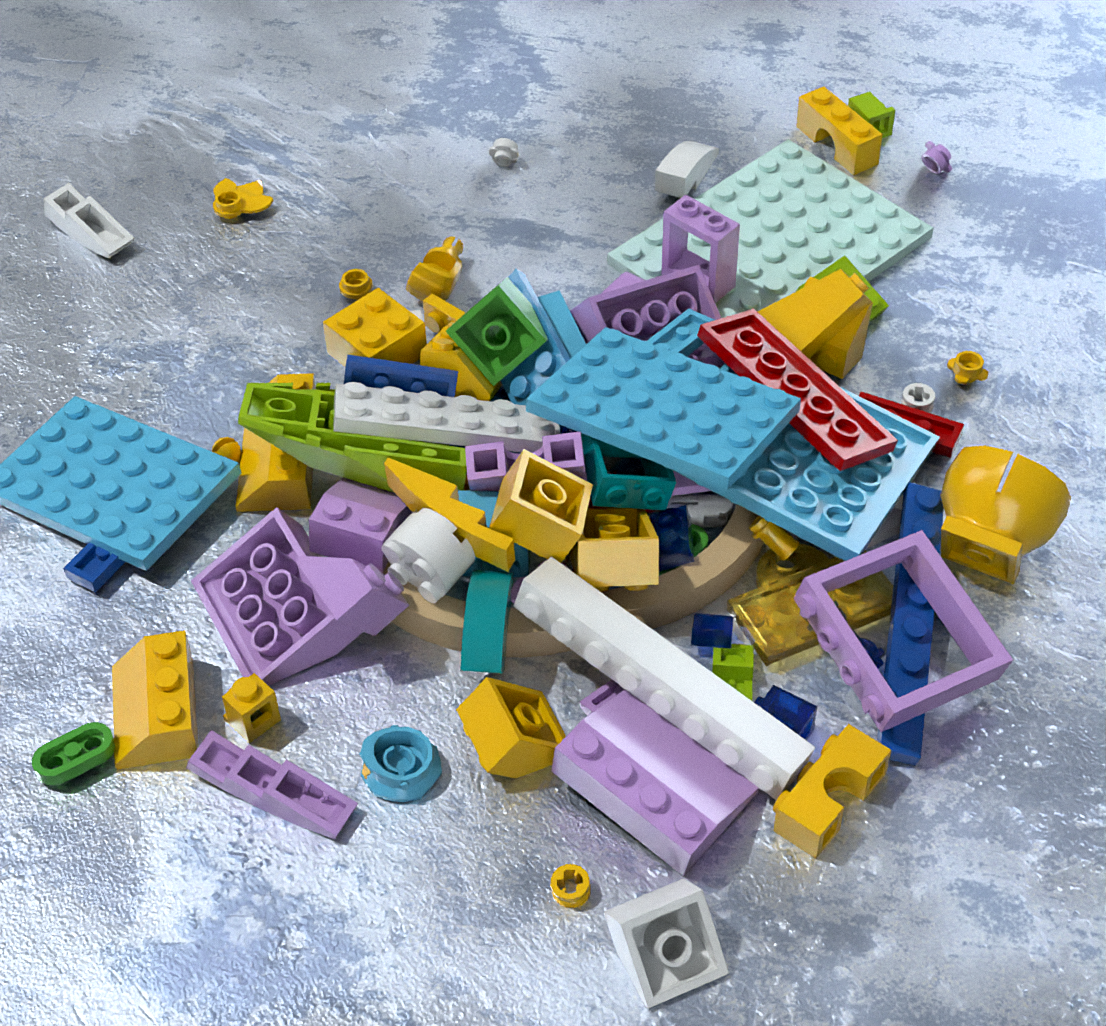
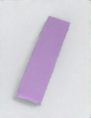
[186,730,358,839]

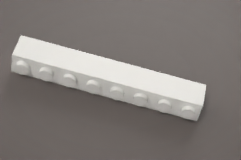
[513,557,816,800]

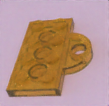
[727,543,893,666]

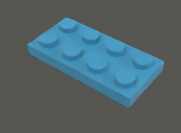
[500,269,571,405]

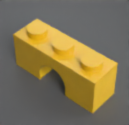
[796,86,883,176]
[773,724,891,859]

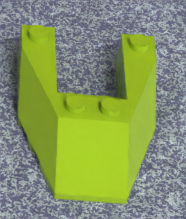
[238,383,467,493]

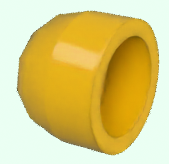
[212,437,241,463]

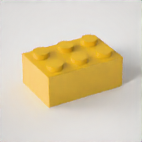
[568,507,659,592]

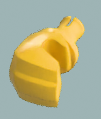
[406,236,464,301]

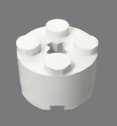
[381,508,475,603]

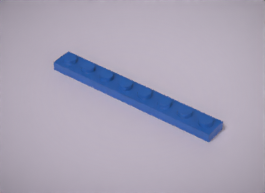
[877,482,944,766]

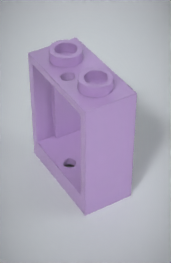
[661,195,740,303]

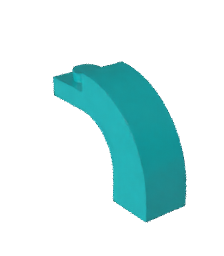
[460,570,514,673]

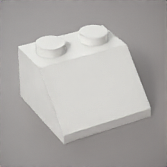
[604,878,729,1009]

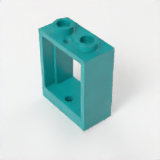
[581,433,677,510]

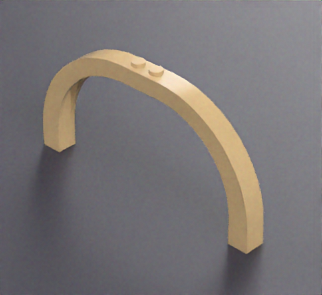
[383,505,764,657]

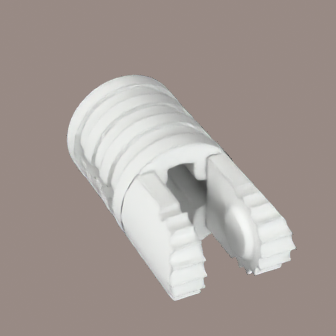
[665,494,734,528]

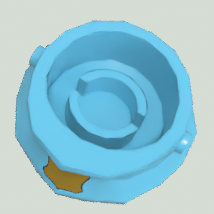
[359,725,442,802]

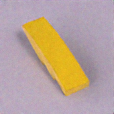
[384,458,515,572]

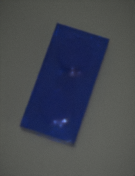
[650,505,694,572]

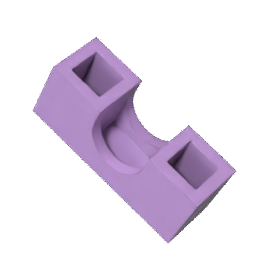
[465,431,587,492]

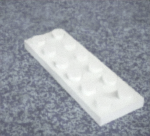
[333,382,561,452]

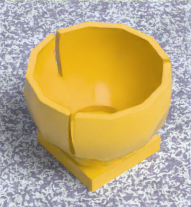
[940,445,1071,584]

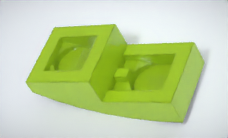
[712,643,754,701]

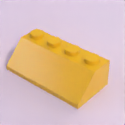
[235,373,316,512]

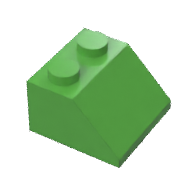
[446,277,548,386]

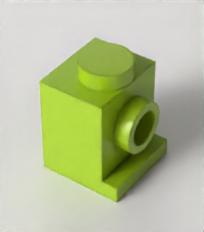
[848,91,896,138]

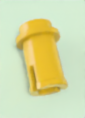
[749,516,799,561]

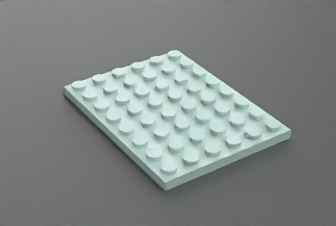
[607,139,933,318]

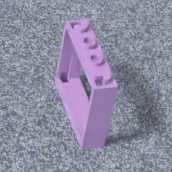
[793,530,1013,732]

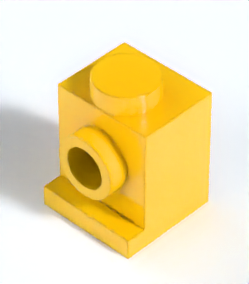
[222,673,281,744]

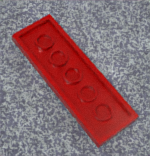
[697,309,898,471]

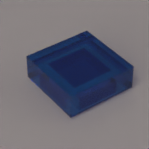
[691,613,734,648]

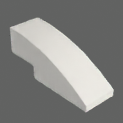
[655,141,719,198]
[43,183,134,258]

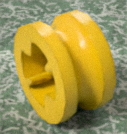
[550,864,591,908]

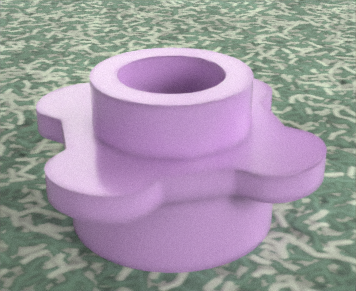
[921,141,952,174]

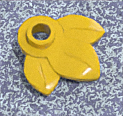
[213,178,273,219]

